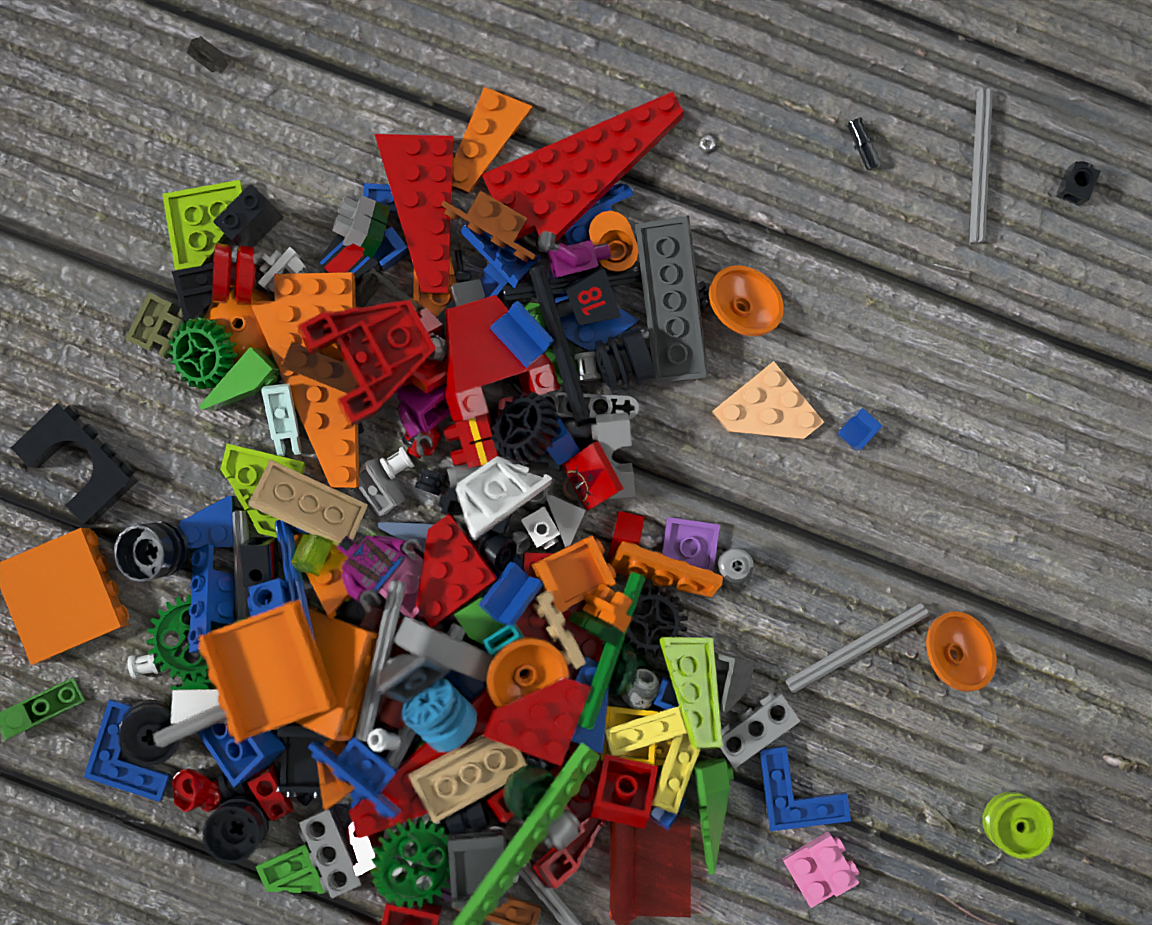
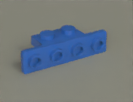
[534,183,634,246]
[188,544,235,653]
[308,737,402,819]

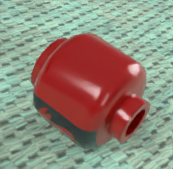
[402,426,442,459]

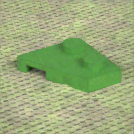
[256,842,325,894]

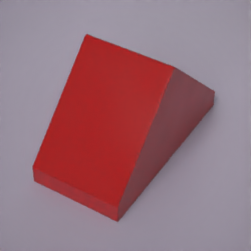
[606,511,645,563]

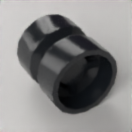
[469,528,517,572]
[445,797,490,834]

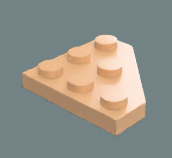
[712,361,824,440]

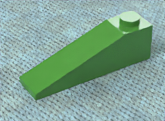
[693,757,734,874]

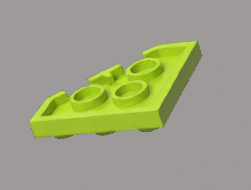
[162,180,244,271]
[220,444,306,538]

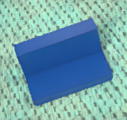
[490,301,554,368]
[478,562,543,627]

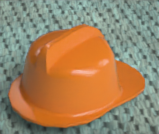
[589,211,639,272]

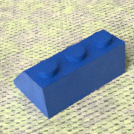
[197,723,285,787]

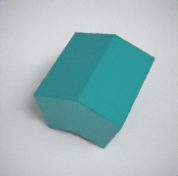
[483,623,525,657]

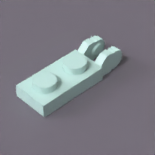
[262,383,302,457]

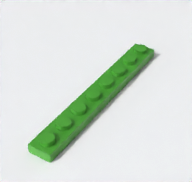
[452,743,600,925]

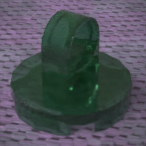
[608,642,652,696]

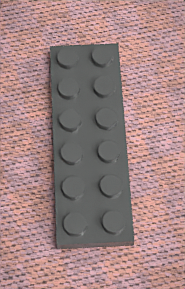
[635,216,709,383]

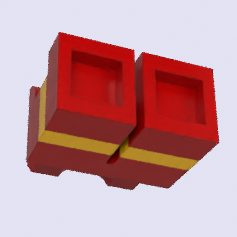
[443,408,502,468]

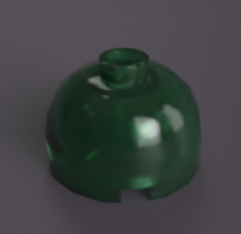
[503,765,556,822]

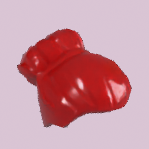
[172,769,222,812]

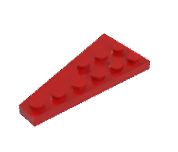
[374,134,454,295]

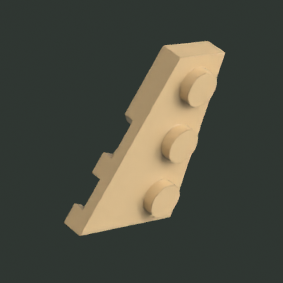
[532,591,586,669]

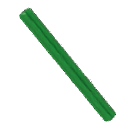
[578,572,645,730]

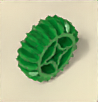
[167,317,239,390]

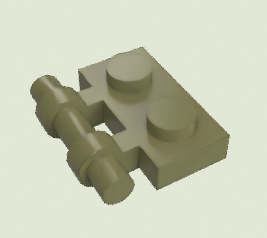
[125,292,184,359]

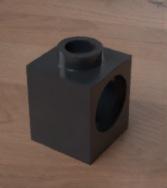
[1056,161,1101,206]

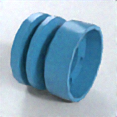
[402,678,477,752]

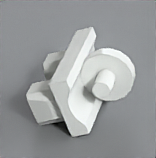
[258,247,307,293]

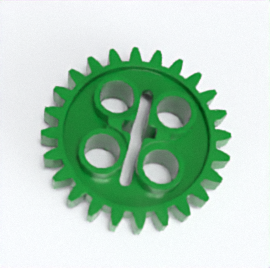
[146,594,224,682]
[370,817,451,908]

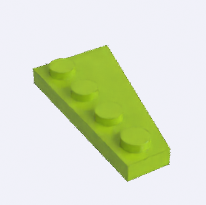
[659,637,722,749]

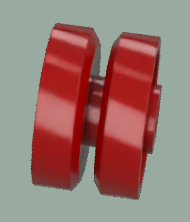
[212,243,256,305]

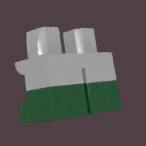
[332,195,391,258]

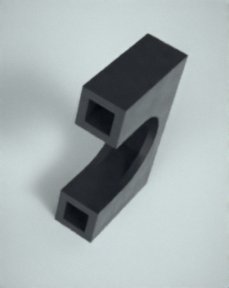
[11,403,139,525]

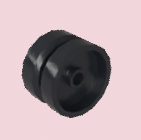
[119,699,181,766]

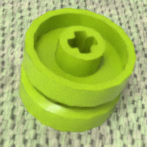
[982,792,1053,859]

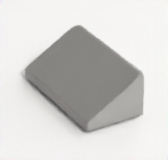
[359,458,406,519]

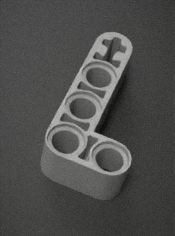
[541,392,639,421]
[393,615,494,683]

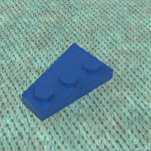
[461,221,541,288]
[571,656,609,754]

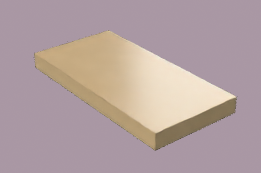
[248,460,368,546]
[408,734,531,823]

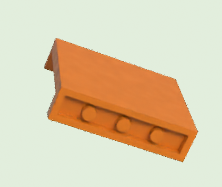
[0,528,130,665]
[199,599,337,743]
[294,606,379,741]

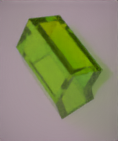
[291,534,333,576]

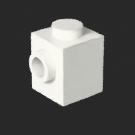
[521,507,560,549]

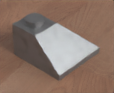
[714,651,755,712]
[378,655,450,703]

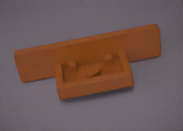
[441,191,537,262]

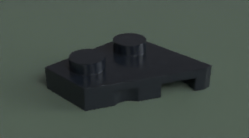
[172,263,231,323]

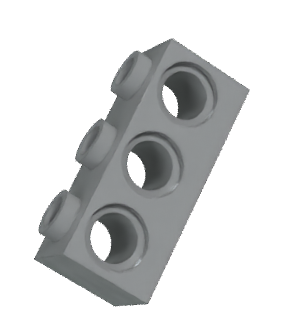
[720,692,800,768]
[298,806,366,899]

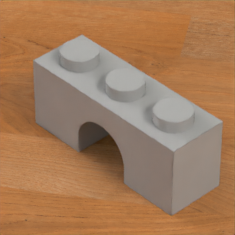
[591,412,635,499]

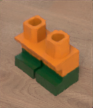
[568,584,633,647]

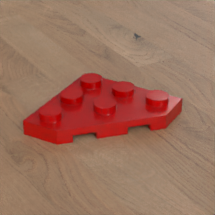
[416,513,498,628]
[483,677,591,766]

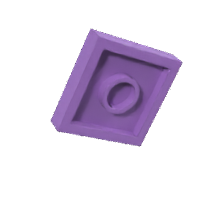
[662,517,720,572]

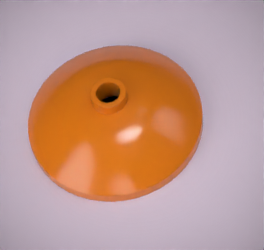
[709,265,784,337]
[205,288,273,363]
[926,611,997,692]
[487,638,568,707]

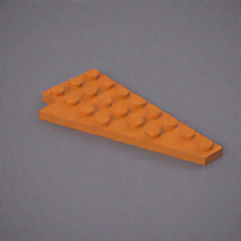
[251,272,359,488]

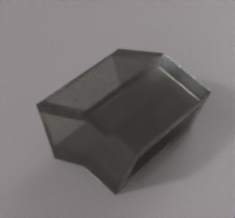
[187,36,231,74]

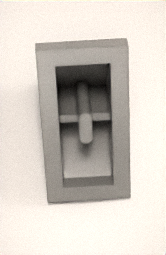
[546,495,586,547]

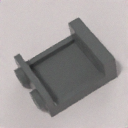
[448,830,508,911]

